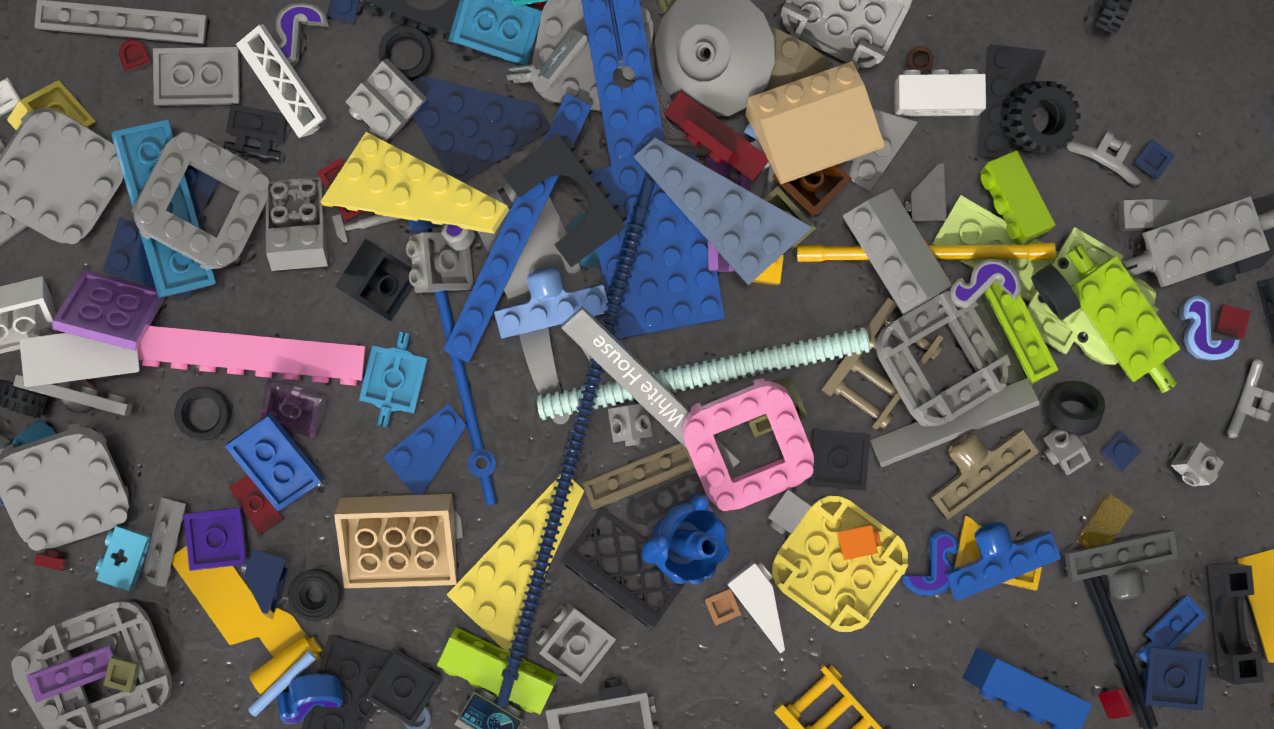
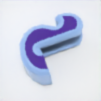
[1179,296,1240,361]

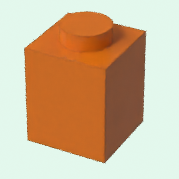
[836,524,881,560]

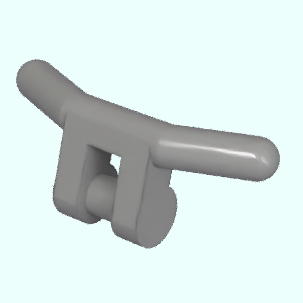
[1066,129,1141,187]
[1227,358,1274,438]

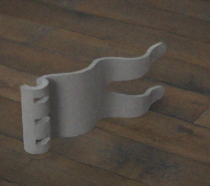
[477,181,616,424]

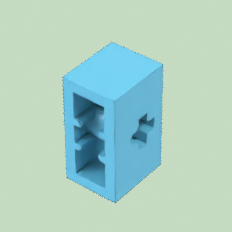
[95,525,152,591]

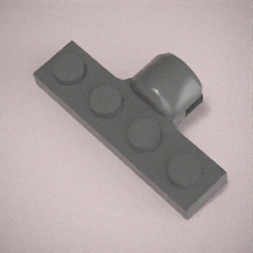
[1064,530,1179,600]

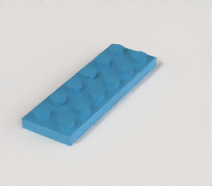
[111,120,216,298]

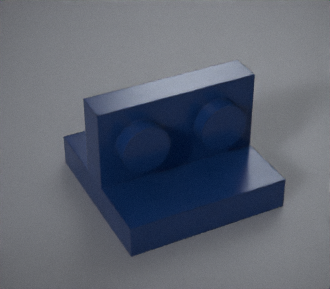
[1140,647,1208,711]

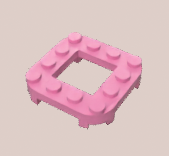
[681,378,814,511]

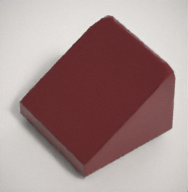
[1099,686,1133,719]

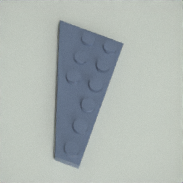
[634,138,813,285]

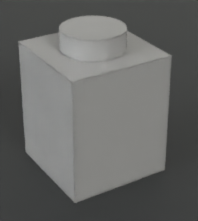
[767,490,811,535]

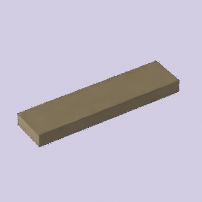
[582,442,696,510]

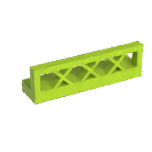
[984,282,1058,385]

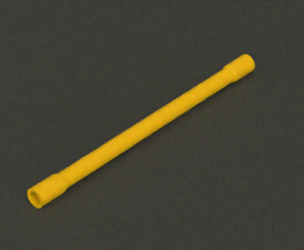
[797,243,1055,262]

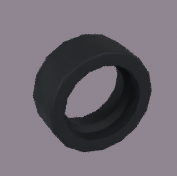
[379,25,433,81]
[1031,264,1081,320]
[1048,381,1105,435]
[174,387,231,441]

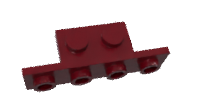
[663,91,769,182]

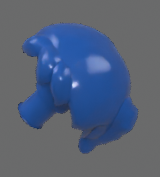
[642,493,730,584]

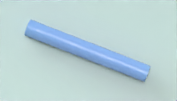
[248,650,317,717]

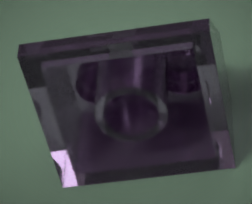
[260,378,328,438]

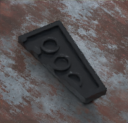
[976,44,1046,159]

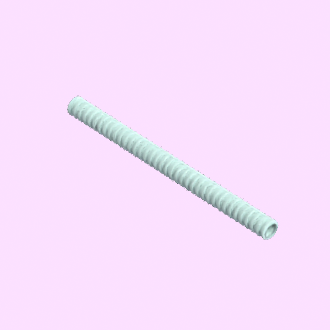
[537,327,871,420]

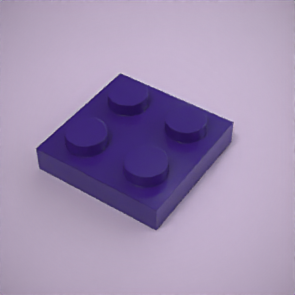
[183,507,247,571]

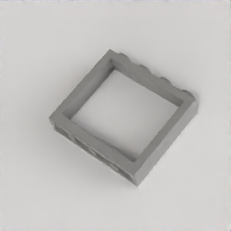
[545,690,659,729]

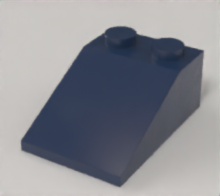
[103,217,193,298]

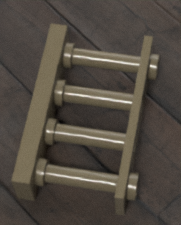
[820,298,943,430]

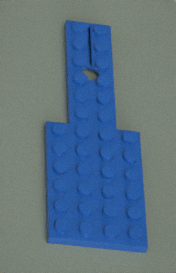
[581,0,725,339]

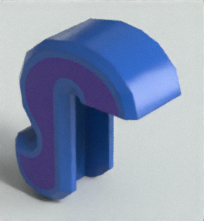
[901,530,958,596]
[277,674,343,724]

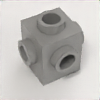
[608,404,653,447]
[1043,428,1091,476]
[1171,441,1224,487]

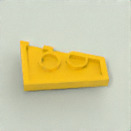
[954,515,1042,591]

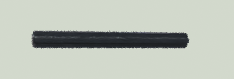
[1085,576,1158,729]

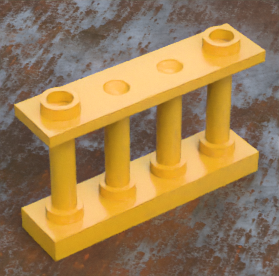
[773,664,890,729]

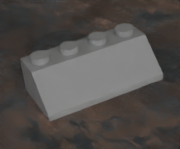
[843,189,952,315]

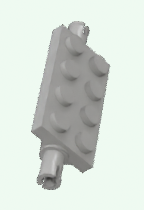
[1121,196,1274,287]

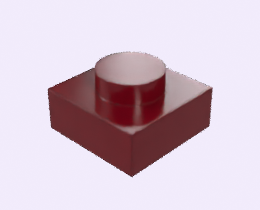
[33,549,70,571]

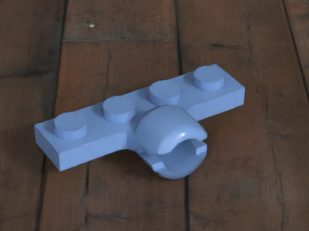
[494,267,609,339]

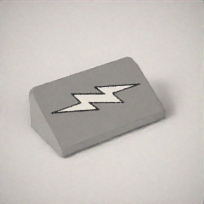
[538,30,588,86]

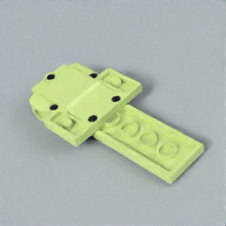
[931,195,1159,365]

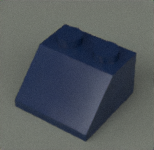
[241,549,291,620]

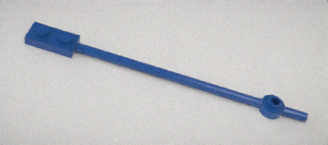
[408,219,497,506]

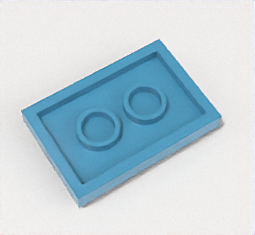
[448,0,542,65]

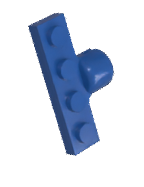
[945,522,1061,601]

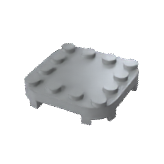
[532,0,653,112]
[781,0,913,71]
[0,107,124,244]
[0,423,129,551]

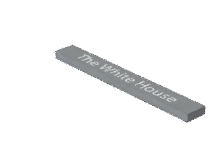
[561,306,740,472]

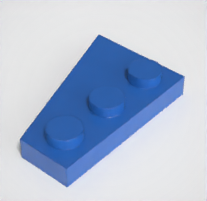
[383,403,467,495]

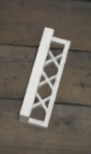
[236,24,326,138]

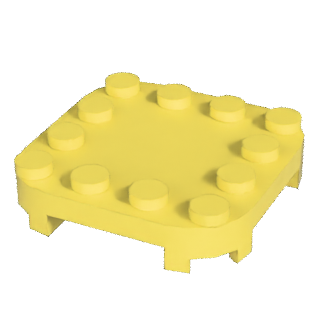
[771,495,908,632]

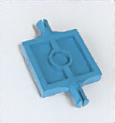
[359,331,428,428]

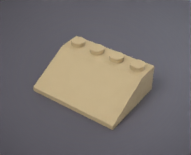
[745,62,885,184]
[334,494,457,588]

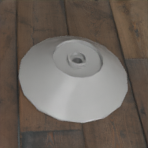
[654,0,775,117]

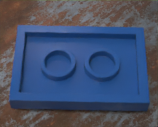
[225,412,324,512]

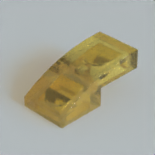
[1076,494,1134,548]

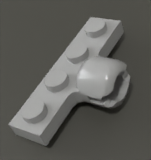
[13,375,133,416]

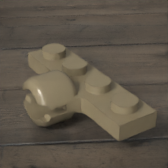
[930,428,1039,520]

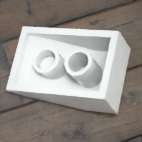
[726,561,785,653]

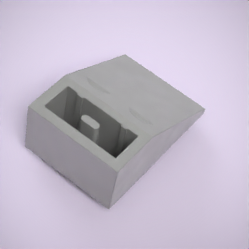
[266,177,328,271]

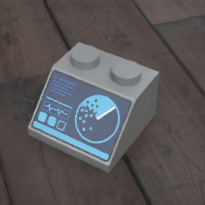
[455,688,524,729]

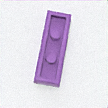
[26,645,114,702]

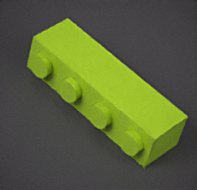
[437,627,558,714]

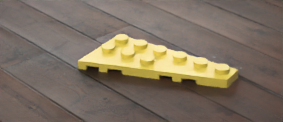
[320,132,509,233]
[447,475,585,652]

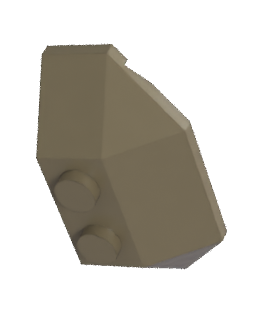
[764,25,832,91]

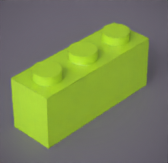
[980,151,1055,245]

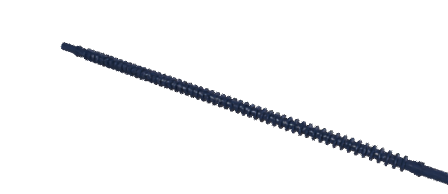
[496,179,655,708]

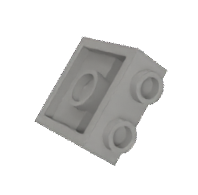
[346,58,427,142]
[406,233,474,293]
[533,602,616,684]

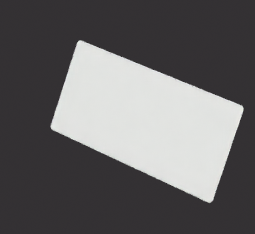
[19,333,139,387]

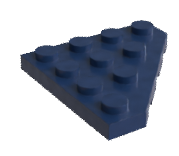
[411,76,551,182]

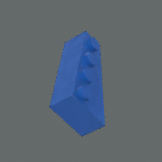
[962,648,1093,729]

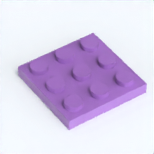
[52,270,165,351]

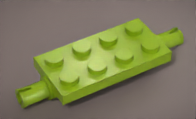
[1066,243,1180,393]

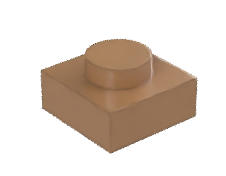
[704,588,741,626]

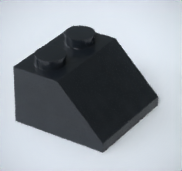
[335,238,413,321]

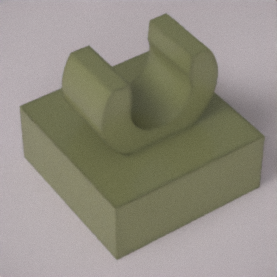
[103,656,140,693]

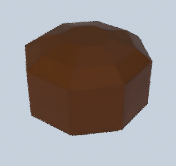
[906,46,934,75]

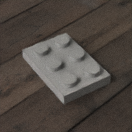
[153,47,240,106]

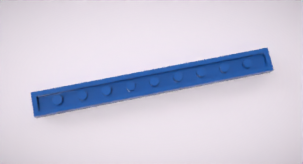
[443,94,592,363]

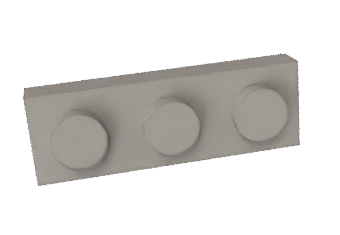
[141,497,186,587]

